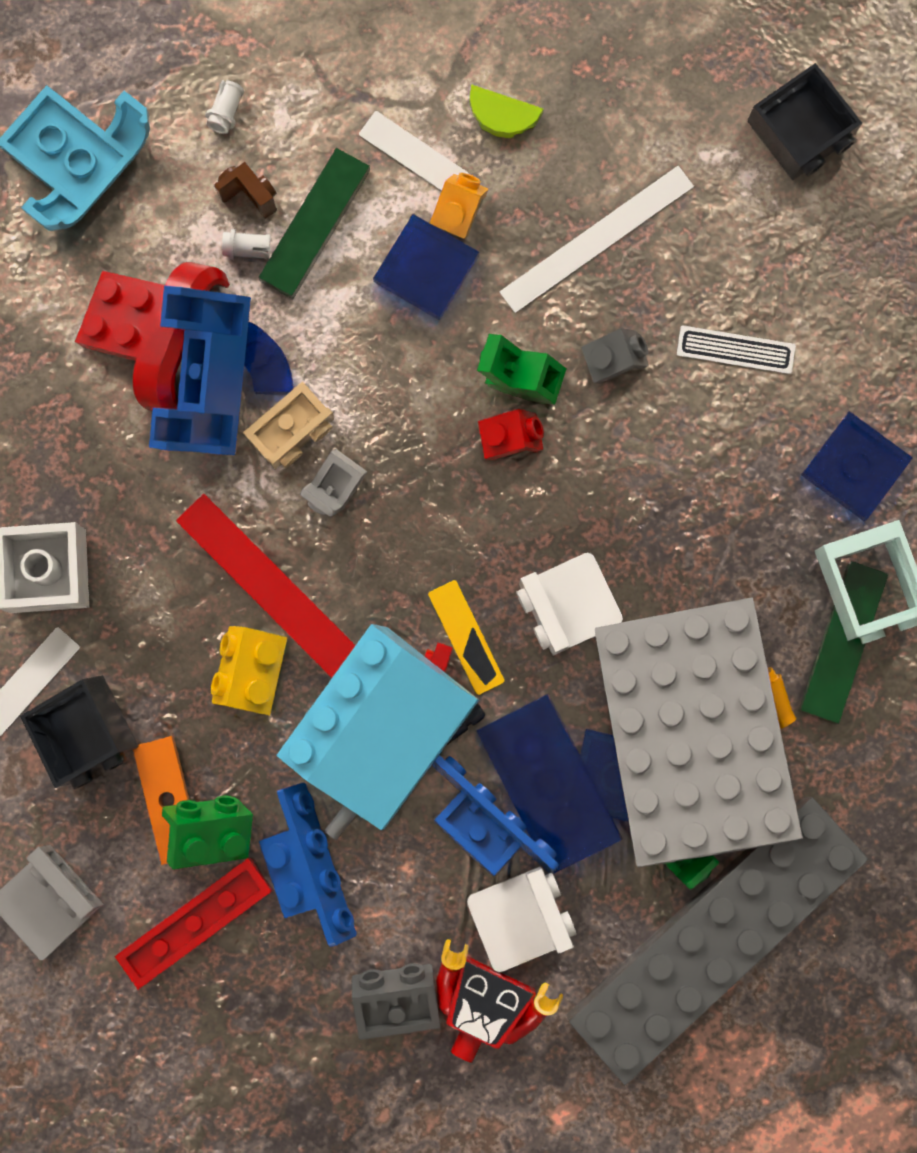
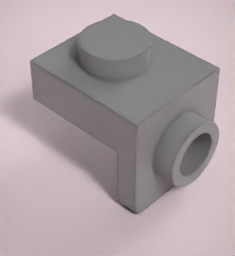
[300,449,367,517]

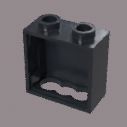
[747,63,862,180]
[20,675,138,789]

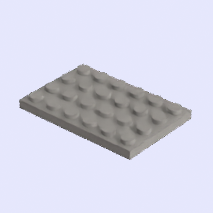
[595,597,803,868]

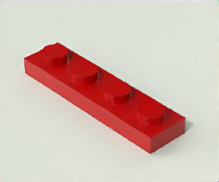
[114,858,273,990]

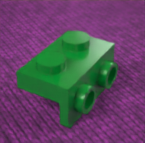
[162,795,253,870]

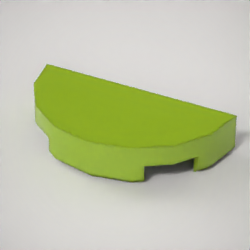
[469,84,544,138]

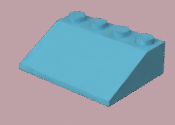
[276,624,479,830]

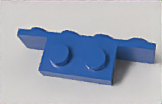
[432,755,559,877]
[259,782,357,947]

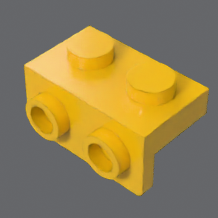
[211,626,287,716]

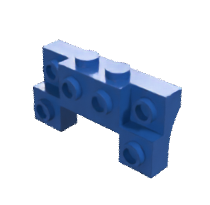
[149,286,251,455]

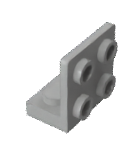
[0,845,104,960]

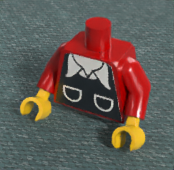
[436,939,563,1063]

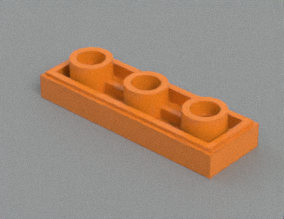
[133,736,190,865]

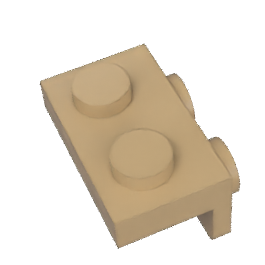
[243,381,334,470]

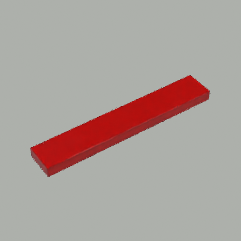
[175,493,356,678]

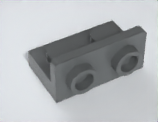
[352,964,440,1040]

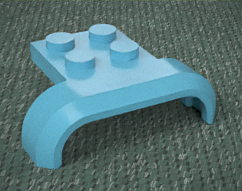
[0,85,150,231]

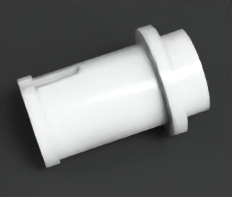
[205,80,244,134]
[222,229,271,260]

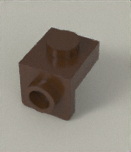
[214,162,277,219]

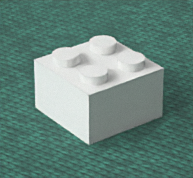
[0,522,89,613]

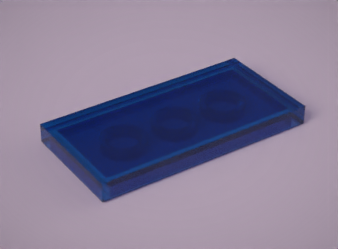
[476,694,623,874]

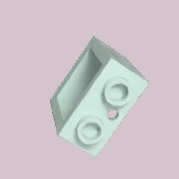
[815,520,917,644]

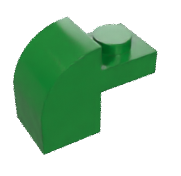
[477,333,567,405]

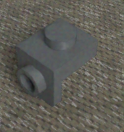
[581,328,649,384]

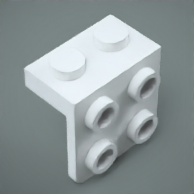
[516,553,623,656]
[467,866,577,972]

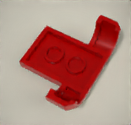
[75,262,230,411]

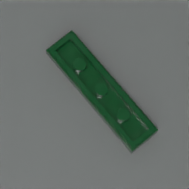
[258,148,370,299]
[798,561,889,724]

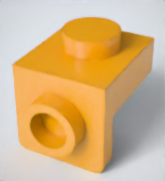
[430,173,488,239]

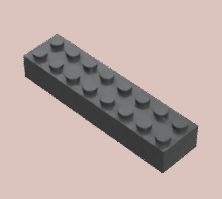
[566,797,869,1086]

